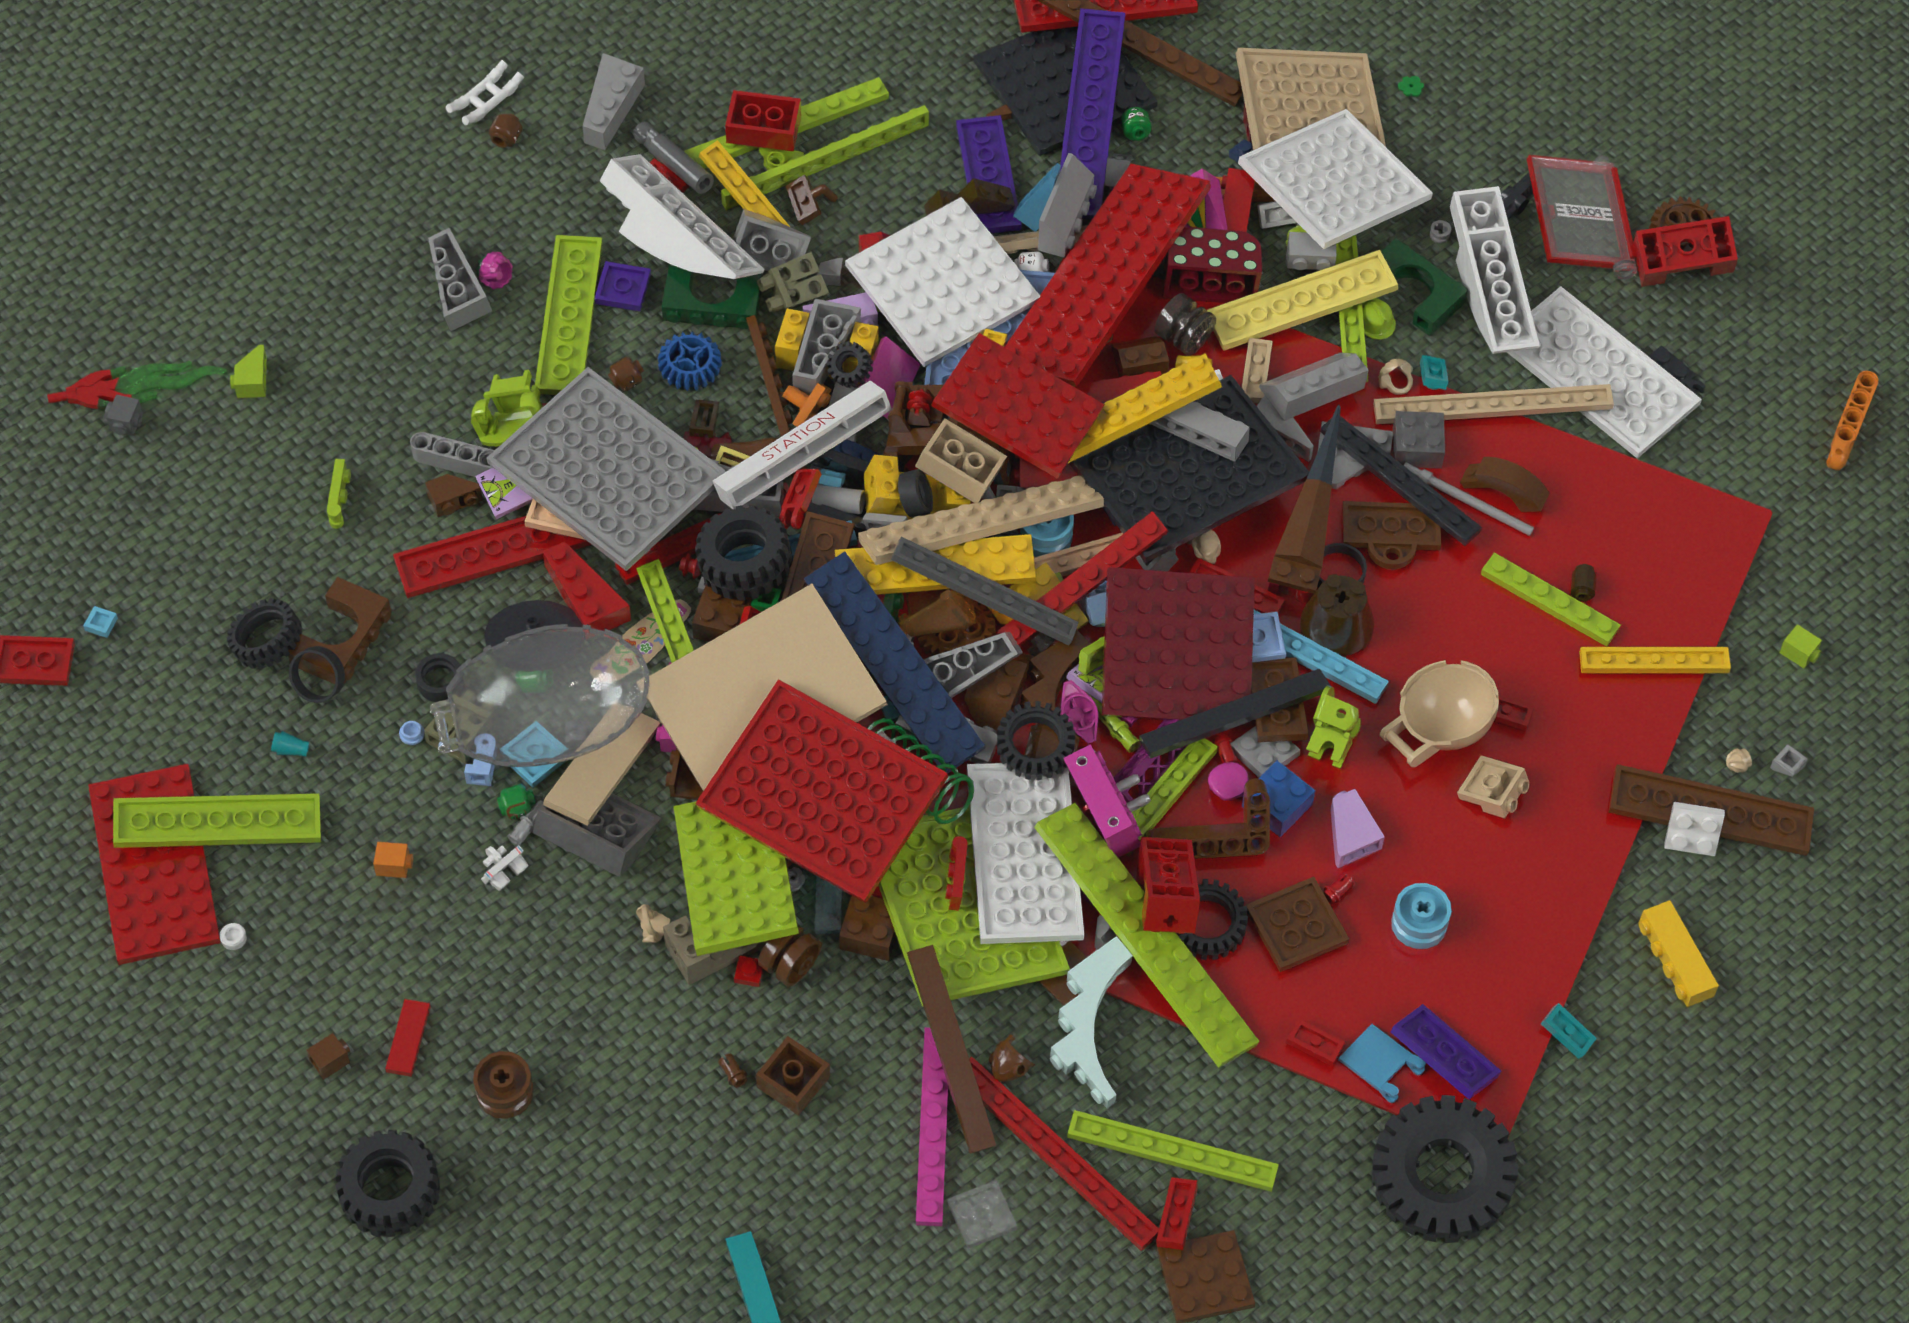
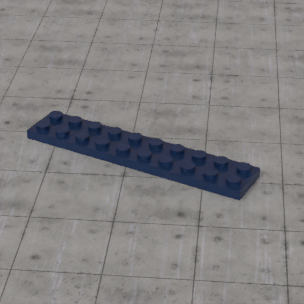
[804,551,986,773]

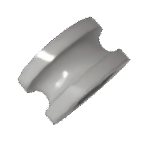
[1429,220,1451,244]

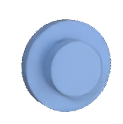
[399,721,425,745]

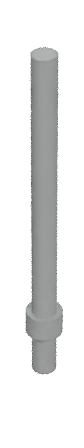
[1404,462,1534,536]

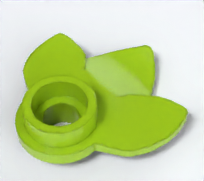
[759,147,804,170]

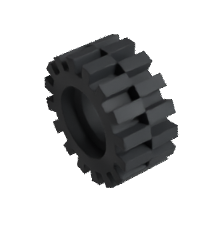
[827,341,873,388]

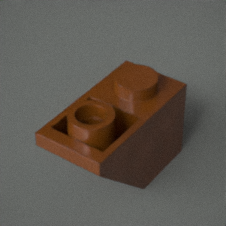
[425,474,483,517]

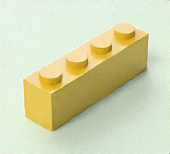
[1639,900,1719,1007]

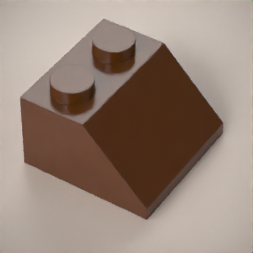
[1111,336,1169,377]

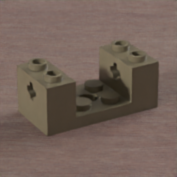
[663,916,767,985]

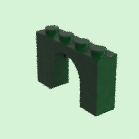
[1381,238,1468,336]
[662,264,763,329]

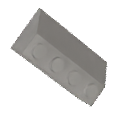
[1038,153,1097,258]
[1259,353,1368,420]

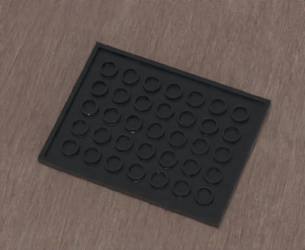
[1069,375,1309,563]

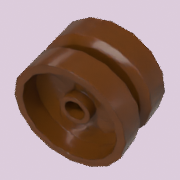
[758,924,822,987]
[473,1051,534,1119]

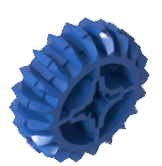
[658,331,722,391]

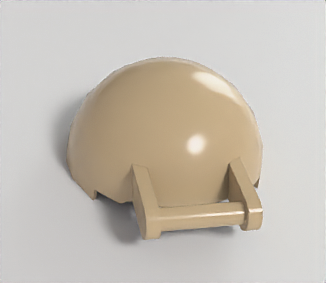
[1380,660,1499,767]

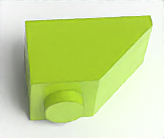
[230,344,267,398]

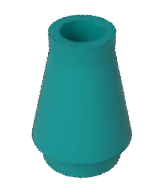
[271,731,310,757]

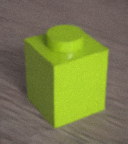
[1779,624,1822,669]

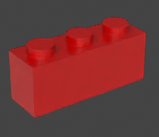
[1221,168,1255,232]

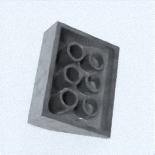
[533,793,662,877]

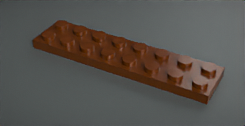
[1609,764,1814,856]

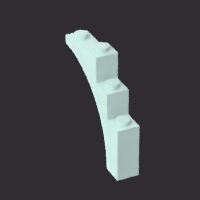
[1050,936,1133,1108]

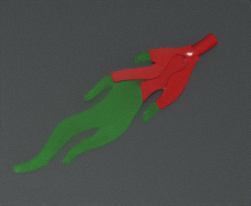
[47,361,227,409]

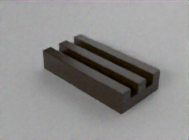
[689,399,719,438]

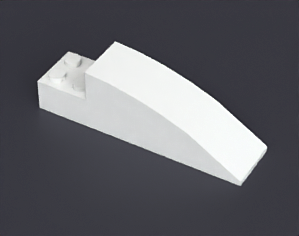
[600,154,765,279]
[1450,186,1540,354]

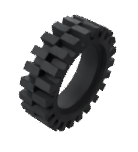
[996,701,1075,780]
[1176,879,1248,960]

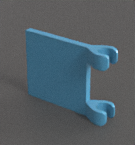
[1338,1024,1426,1103]

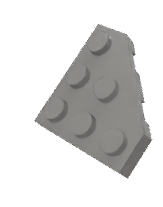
[1317,421,1393,489]

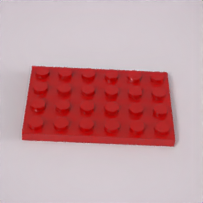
[931,333,1105,479]

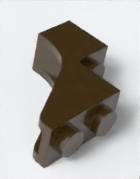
[924,178,1015,216]

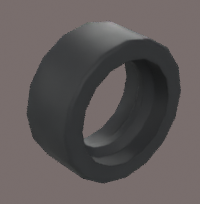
[898,469,933,518]
[415,653,464,702]

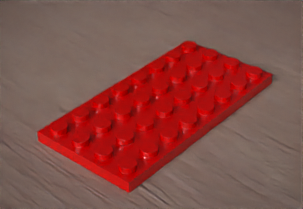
[88,764,221,965]

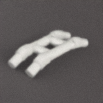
[446,60,525,125]

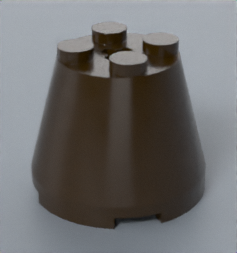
[1300,574,1374,658]

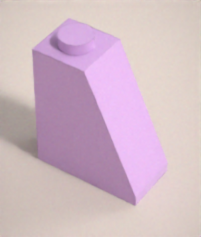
[1330,789,1385,868]

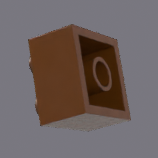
[692,585,753,642]
[839,896,897,961]
[756,1036,830,1116]

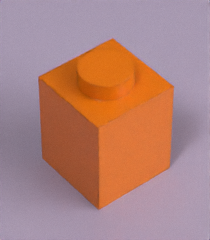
[373,842,413,878]

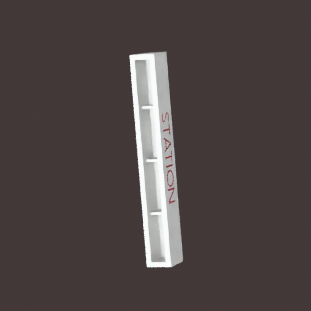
[713,381,892,509]

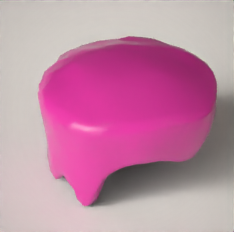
[1208,762,1249,801]

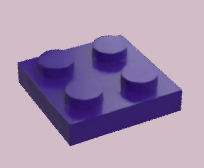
[594,261,651,312]

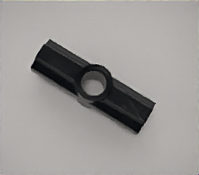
[1501,173,1534,220]

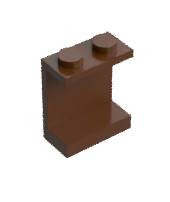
[666,748,703,800]

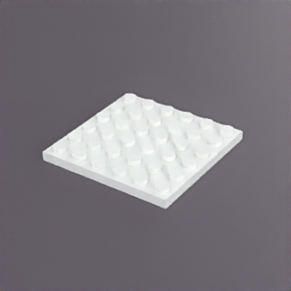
[1238,109,1433,249]
[845,197,1040,367]

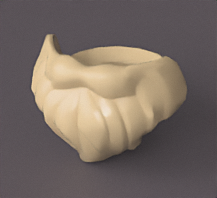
[1379,358,1413,395]
[1192,530,1221,564]
[636,904,671,943]

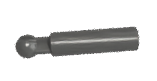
[633,122,714,194]

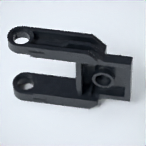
[804,449,870,539]

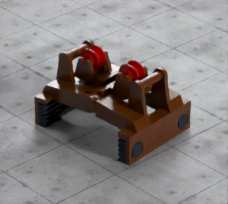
[883,381,1015,485]

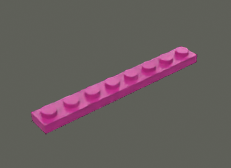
[916,1027,948,1226]

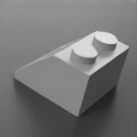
[1285,232,1336,270]

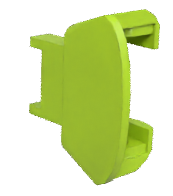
[471,369,543,447]
[1306,685,1361,769]

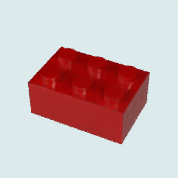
[725,90,801,152]

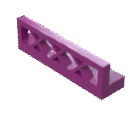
[1114,719,1188,803]

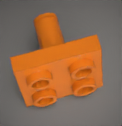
[782,383,832,427]

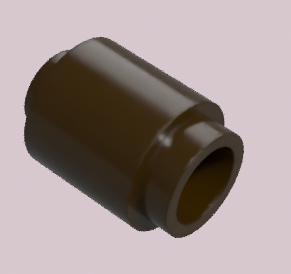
[1571,564,1597,602]

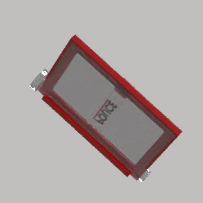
[1527,155,1637,279]

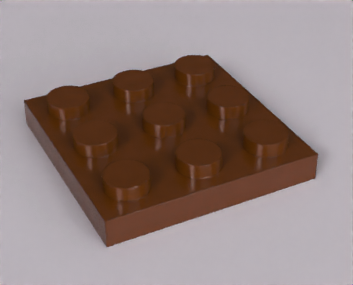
[1246,877,1349,972]
[1156,1230,1255,1323]

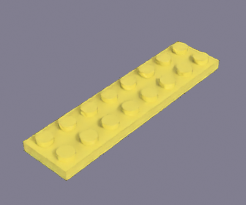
[1206,250,1398,351]

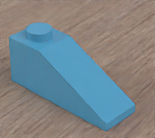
[1013,163,1061,232]

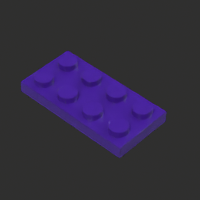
[1391,1004,1501,1100]

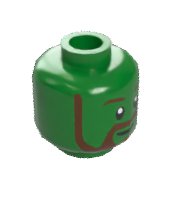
[497,784,536,820]

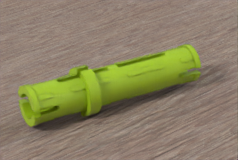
[1087,693,1141,753]

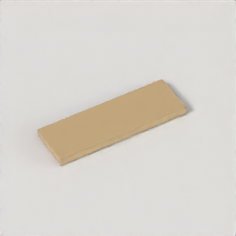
[543,702,661,826]

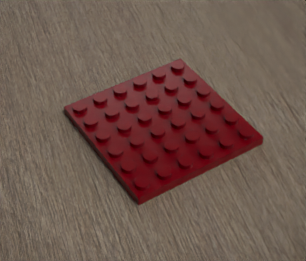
[1102,567,1255,726]

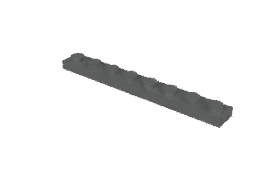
[891,536,1079,646]

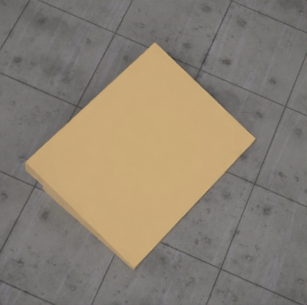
[639,584,888,791]

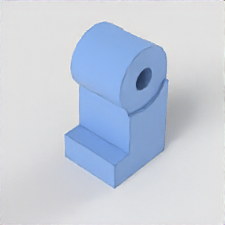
[464,735,497,786]

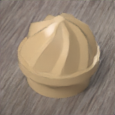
[1726,748,1752,773]

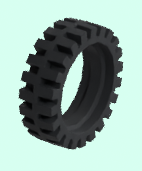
[227,598,302,669]

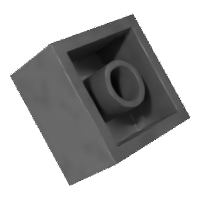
[1393,411,1445,468]

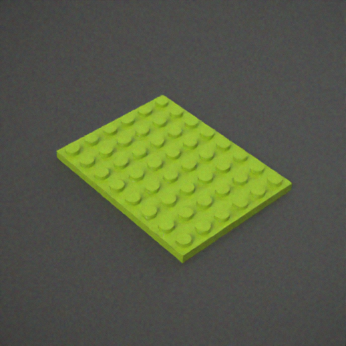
[878,806,1070,1007]

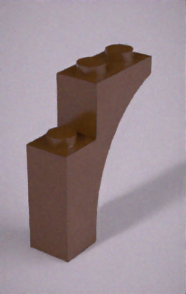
[1020,630,1090,725]

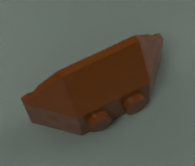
[964,653,1035,731]

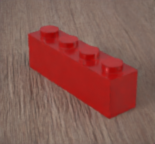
[1075,371,1162,402]

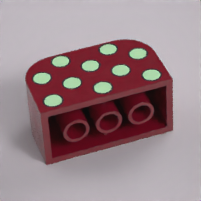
[1163,227,1262,303]

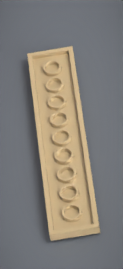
[858,476,1104,565]

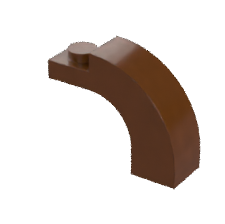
[1460,457,1550,512]

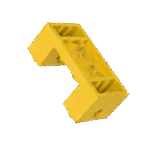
[775,308,879,384]
[864,455,970,520]

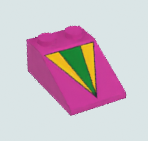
[1185,168,1228,230]

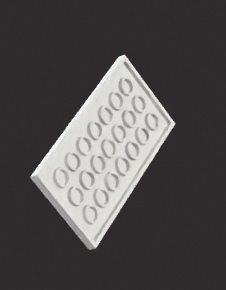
[1507,287,1702,459]
[967,763,1084,944]

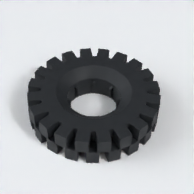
[1371,1095,1518,1243]

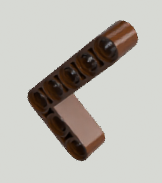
[1143,778,1270,859]

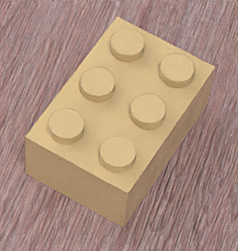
[915,419,1007,503]

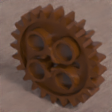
[1649,196,1720,252]
[916,595,996,657]

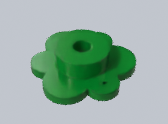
[1398,76,1424,97]

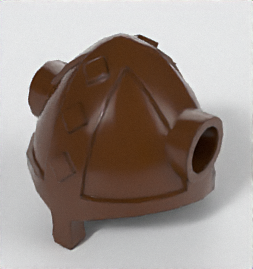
[989,1034,1035,1082]

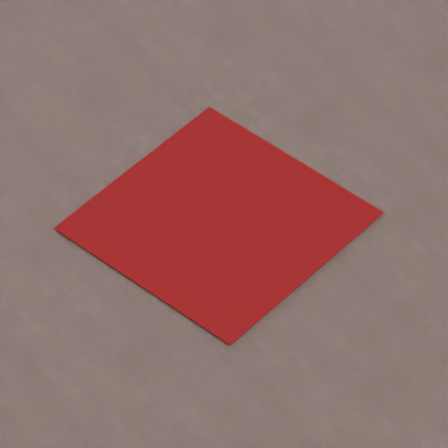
[793,246,1772,1138]

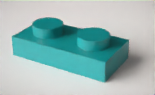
[1420,355,1448,390]
[1540,1003,1597,1059]

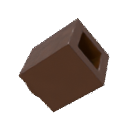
[306,1033,350,1080]

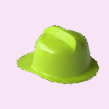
[1362,298,1396,340]

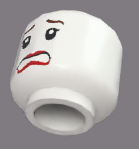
[1014,252,1049,272]

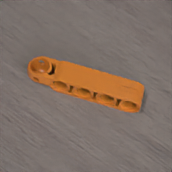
[1826,371,1879,470]

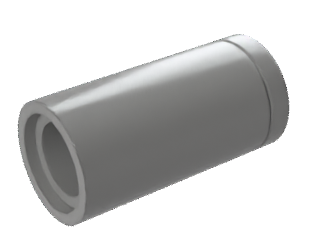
[812,485,865,514]

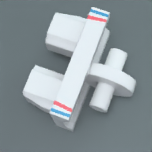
[481,845,528,891]

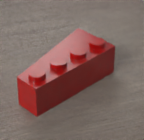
[542,541,631,640]

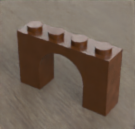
[288,577,392,684]

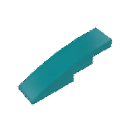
[725,1231,781,1323]

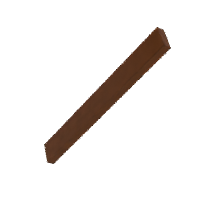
[907,945,996,1154]

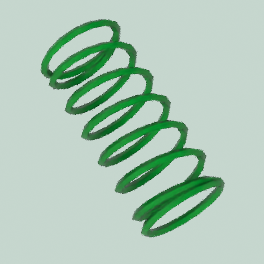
[867,718,974,824]

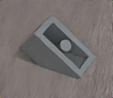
[1104,153,1132,190]

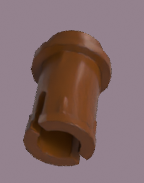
[718,1053,747,1088]

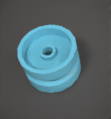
[1020,514,1074,557]
[1391,883,1452,949]

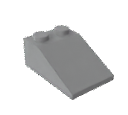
[733,209,811,271]

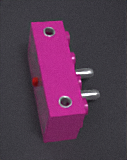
[1063,745,1151,858]

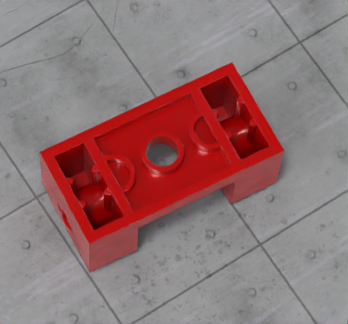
[1633,216,1738,287]
[1136,837,1200,934]

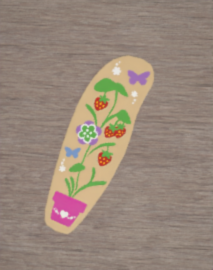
[590,599,691,684]

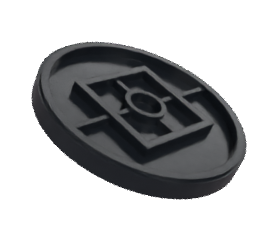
[485,600,584,671]

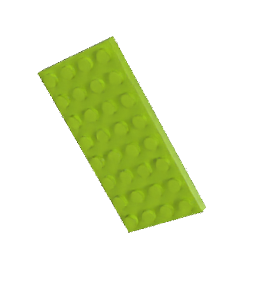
[673,801,799,956]

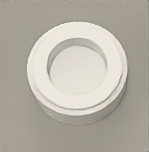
[220,923,247,950]

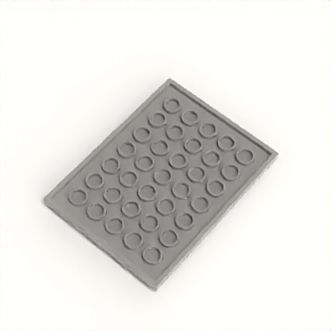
[486,367,727,571]

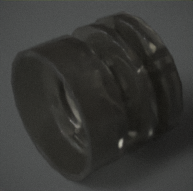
[1154,293,1216,356]

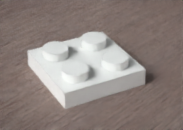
[1664,802,1725,856]

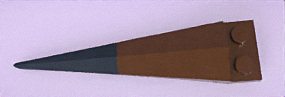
[1267,404,1341,594]

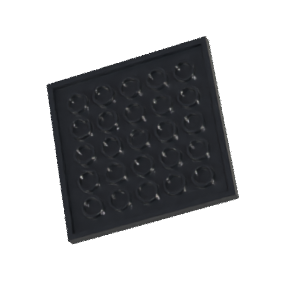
[973,26,1158,156]

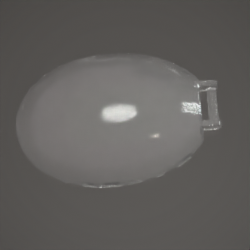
[430,624,650,767]

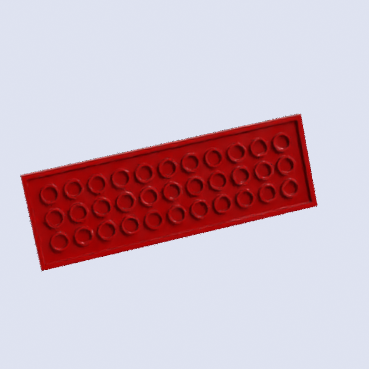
[1005,164,1211,388]

